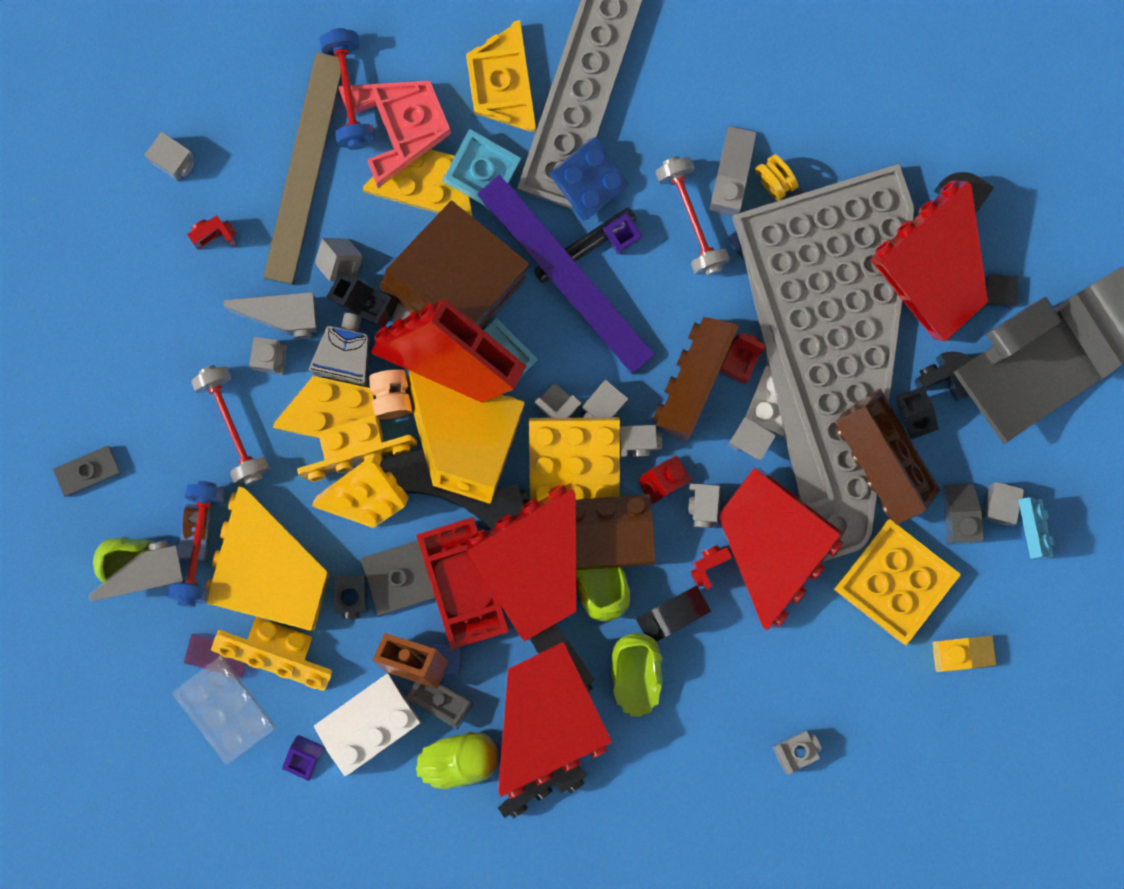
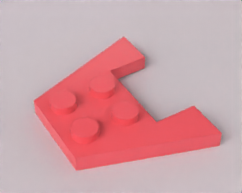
[338,81,451,188]

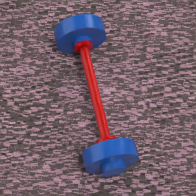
[320,28,375,150]
[168,481,226,607]

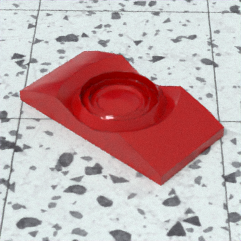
[416,517,509,650]

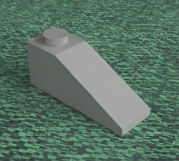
[709,126,757,216]
[223,292,319,339]
[89,540,183,601]

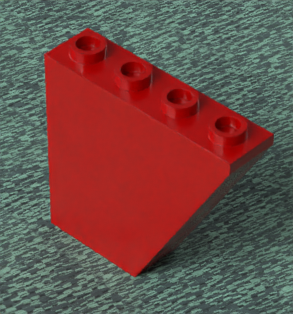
[870,181,988,342]
[371,299,526,403]
[718,468,845,630]
[467,482,576,642]
[498,642,612,799]

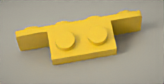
[297,415,418,482]
[211,617,333,691]

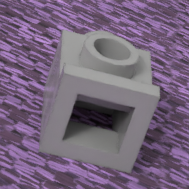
[249,337,288,375]
[620,425,662,458]
[688,484,723,528]
[772,731,822,775]

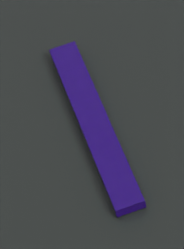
[477,174,655,374]

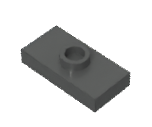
[53,446,121,497]
[406,682,473,730]

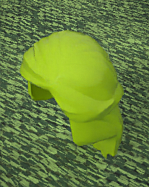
[93,536,162,587]
[576,567,630,621]
[611,633,663,717]
[415,731,499,790]

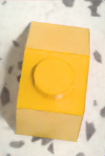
[932,635,996,672]

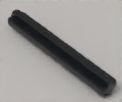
[534,207,636,283]

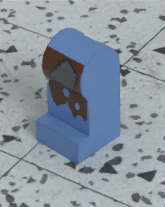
[177,504,212,562]

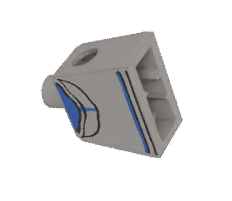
[309,313,370,387]

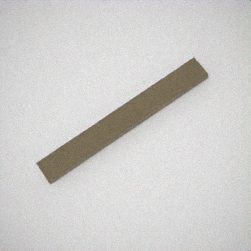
[263,53,341,285]

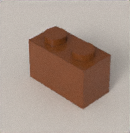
[373,633,449,689]

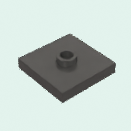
[361,540,435,616]

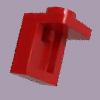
[187,215,237,250]
[719,333,766,385]
[638,455,692,504]
[690,545,732,591]

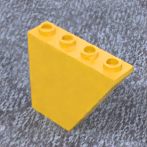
[407,370,525,504]
[205,487,330,632]

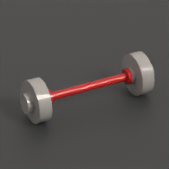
[655,156,731,276]
[191,365,270,485]

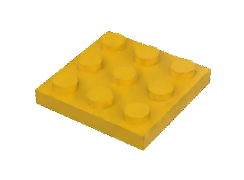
[529,417,620,501]
[833,519,961,646]

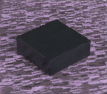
[986,274,1018,307]

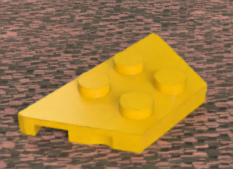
[466,20,536,132]
[363,149,472,216]
[273,376,384,441]
[312,453,409,528]

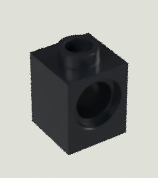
[895,386,939,440]
[334,575,368,619]

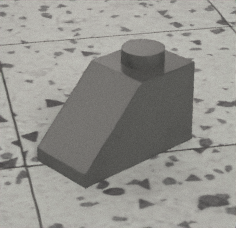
[943,484,983,545]

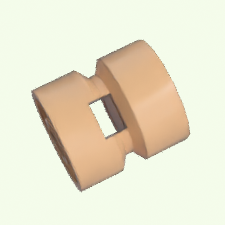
[368,369,413,420]

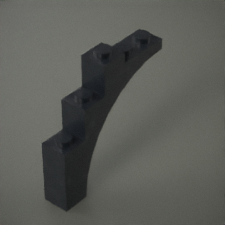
[379,449,529,529]
[498,624,595,819]

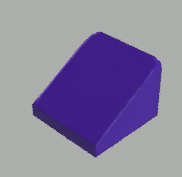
[603,212,643,254]
[282,735,324,781]

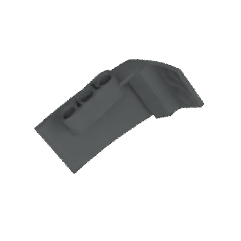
[953,266,1124,444]

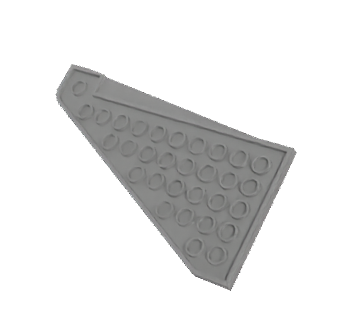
[732,164,914,562]

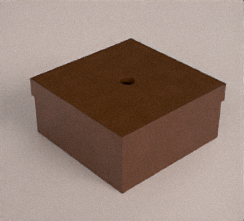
[379,200,529,329]

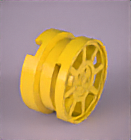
[754,154,799,201]

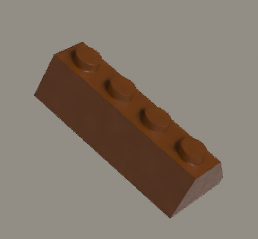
[652,317,739,443]
[835,388,940,525]
[576,494,655,570]

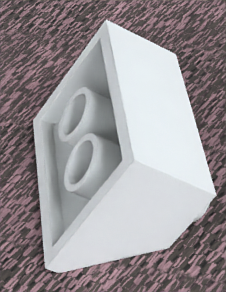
[314,673,422,777]

